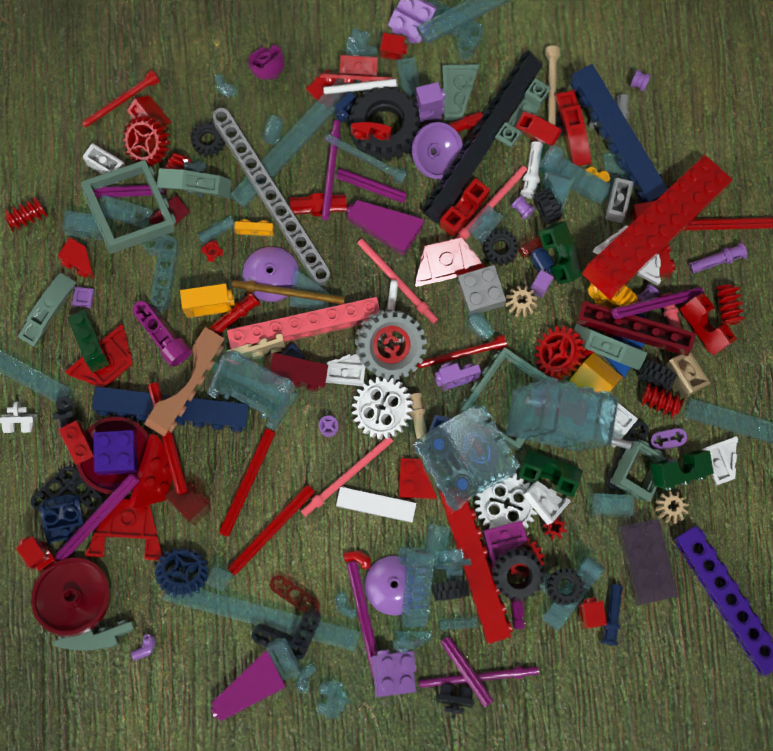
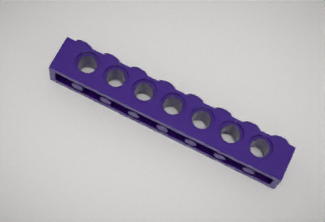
[673,526,773,676]

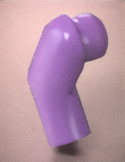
[131,634,156,661]

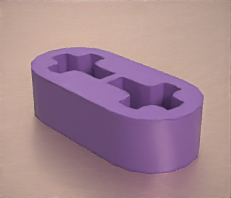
[650,428,687,451]

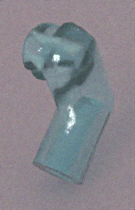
[214,74,237,96]
[335,592,357,620]
[296,663,317,694]

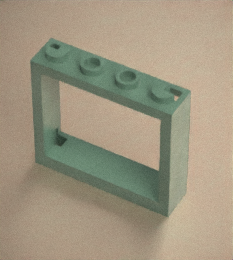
[81,160,176,254]
[460,347,562,452]

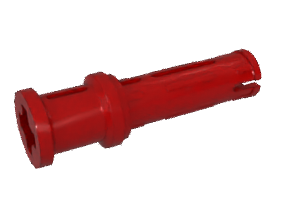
[208,292,260,335]

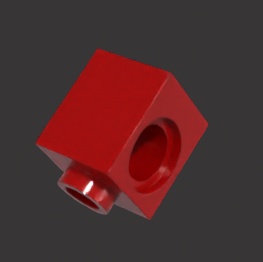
[380,33,408,61]

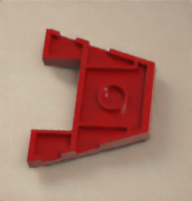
[85,499,163,561]

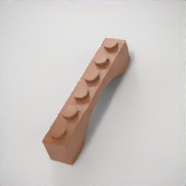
[144,327,224,437]

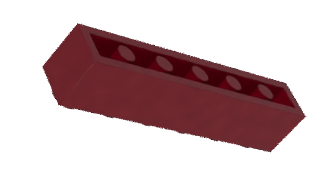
[576,301,696,356]

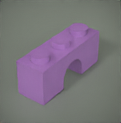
[416,82,445,126]

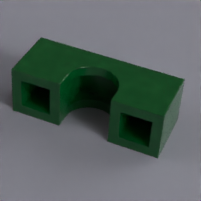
[538,221,584,285]
[67,310,110,373]
[518,450,583,498]
[651,450,714,490]

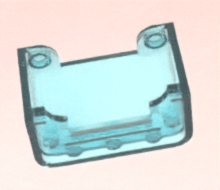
[207,350,295,431]

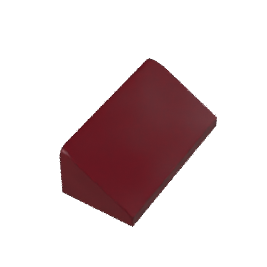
[149,196,190,237]

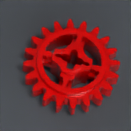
[534,326,586,379]

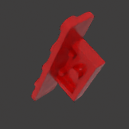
[320,55,395,83]

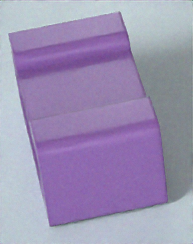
[529,270,554,298]

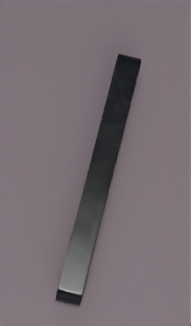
[422,50,543,224]

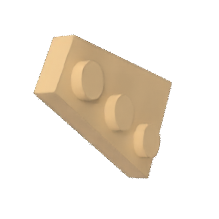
[227,333,286,363]

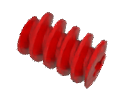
[5,197,48,233]
[716,285,745,326]
[641,382,685,419]

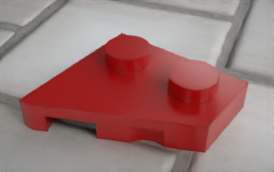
[399,458,436,500]

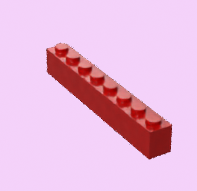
[439,487,513,645]

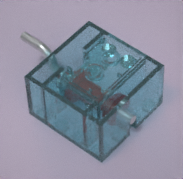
[506,377,632,452]

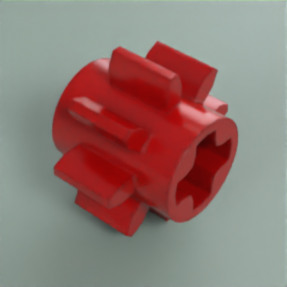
[542,516,567,541]

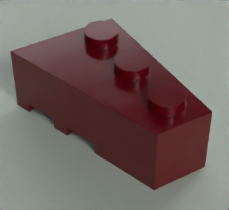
[260,352,329,392]

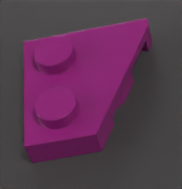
[483,520,527,567]

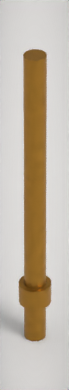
[232,280,345,304]

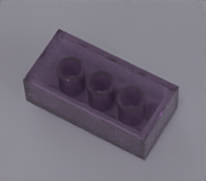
[617,519,678,606]

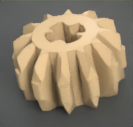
[505,285,538,318]
[655,490,689,524]

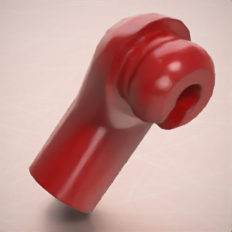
[343,550,371,569]

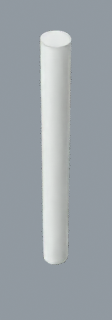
[324,79,398,94]

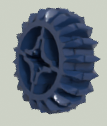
[155,546,209,599]

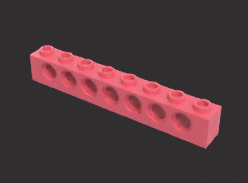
[227,297,380,349]

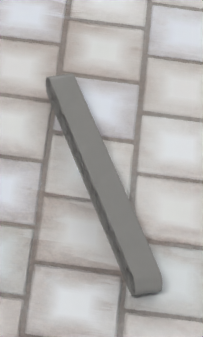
[213,108,330,286]

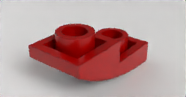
[351,122,392,141]

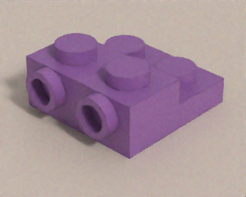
[388,0,438,43]
[434,363,481,391]
[371,648,416,697]

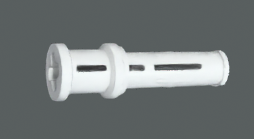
[521,141,543,199]

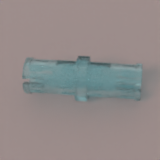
[197,215,235,245]

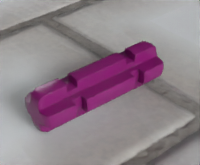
[512,598,525,629]

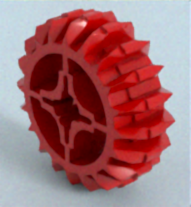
[121,115,171,166]

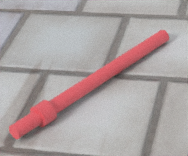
[456,166,527,241]
[357,238,438,324]
[300,437,394,517]

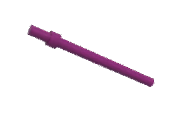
[322,120,341,220]
[419,666,539,688]

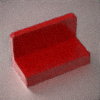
[127,95,171,132]

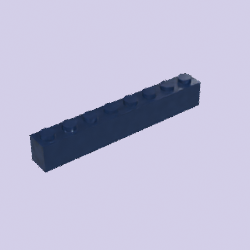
[570,64,668,203]
[92,387,250,433]

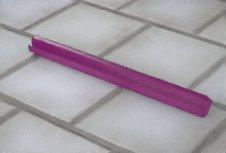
[611,287,704,319]
[55,474,139,560]
[347,561,378,678]

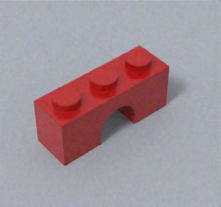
[439,178,490,238]
[680,293,737,355]
[15,536,58,572]

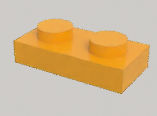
[235,219,274,236]

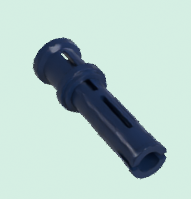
[600,584,623,646]

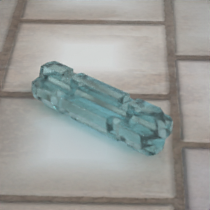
[439,617,478,630]

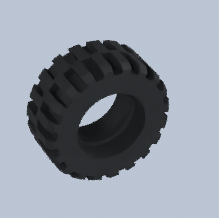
[349,86,420,161]

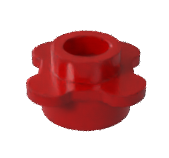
[201,240,224,262]

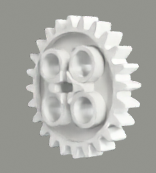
[352,377,414,440]
[474,472,537,529]

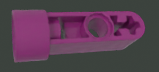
[133,301,192,367]

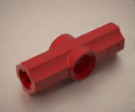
[290,193,347,216]

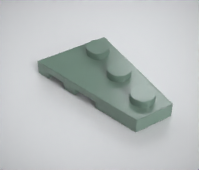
[442,64,479,120]

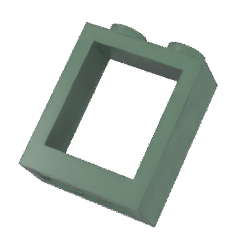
[610,440,667,502]

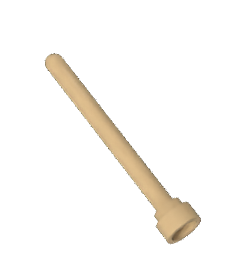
[545,46,560,126]

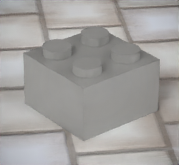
[457,265,506,317]

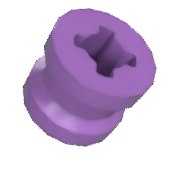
[630,69,651,92]
[319,415,339,437]

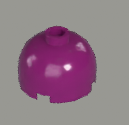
[247,45,285,80]

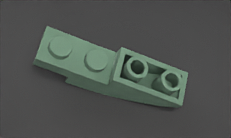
[18,272,77,347]
[53,619,137,651]

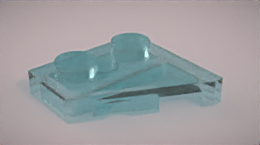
[289,270,330,310]

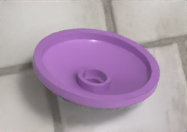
[412,122,463,179]
[243,247,299,302]
[365,556,424,615]

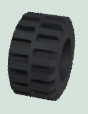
[492,547,545,601]

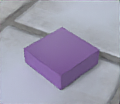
[72,286,95,309]

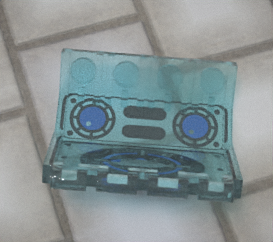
[413,405,520,511]

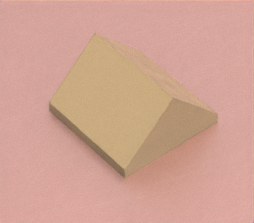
[665,353,710,398]

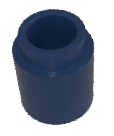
[530,247,555,274]

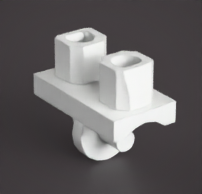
[0,401,37,433]

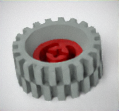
[355,309,427,380]

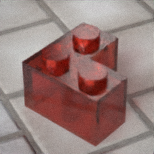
[165,481,210,526]

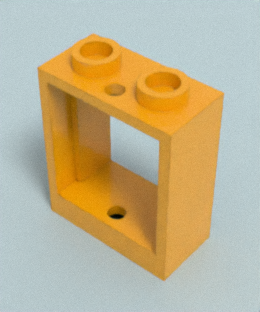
[180,284,235,318]

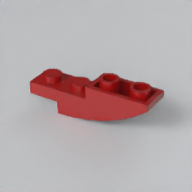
[555,90,591,168]

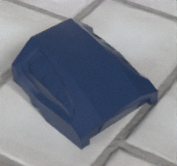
[39,494,84,545]

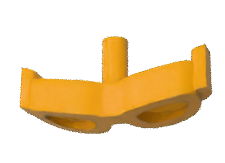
[583,167,611,183]

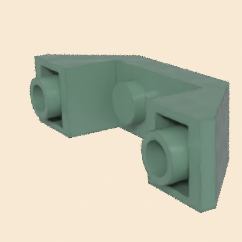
[495,78,551,148]
[157,168,232,199]
[574,324,648,370]

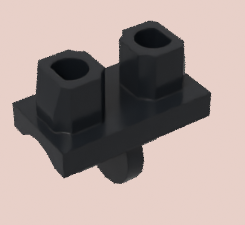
[53,396,79,429]
[437,684,474,719]

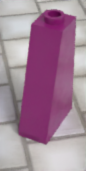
[346,200,424,256]
[211,651,287,721]

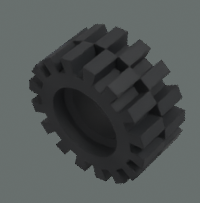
[190,121,225,158]
[533,188,562,225]
[484,229,518,266]
[638,361,677,391]
[546,568,584,606]
[433,580,470,601]

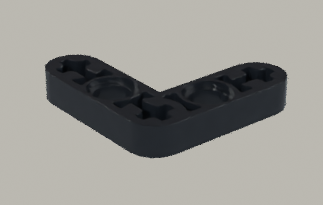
[30,466,105,512]
[251,608,321,660]

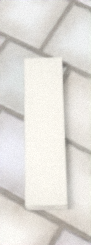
[336,487,416,523]

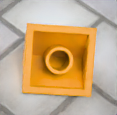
[569,353,622,405]

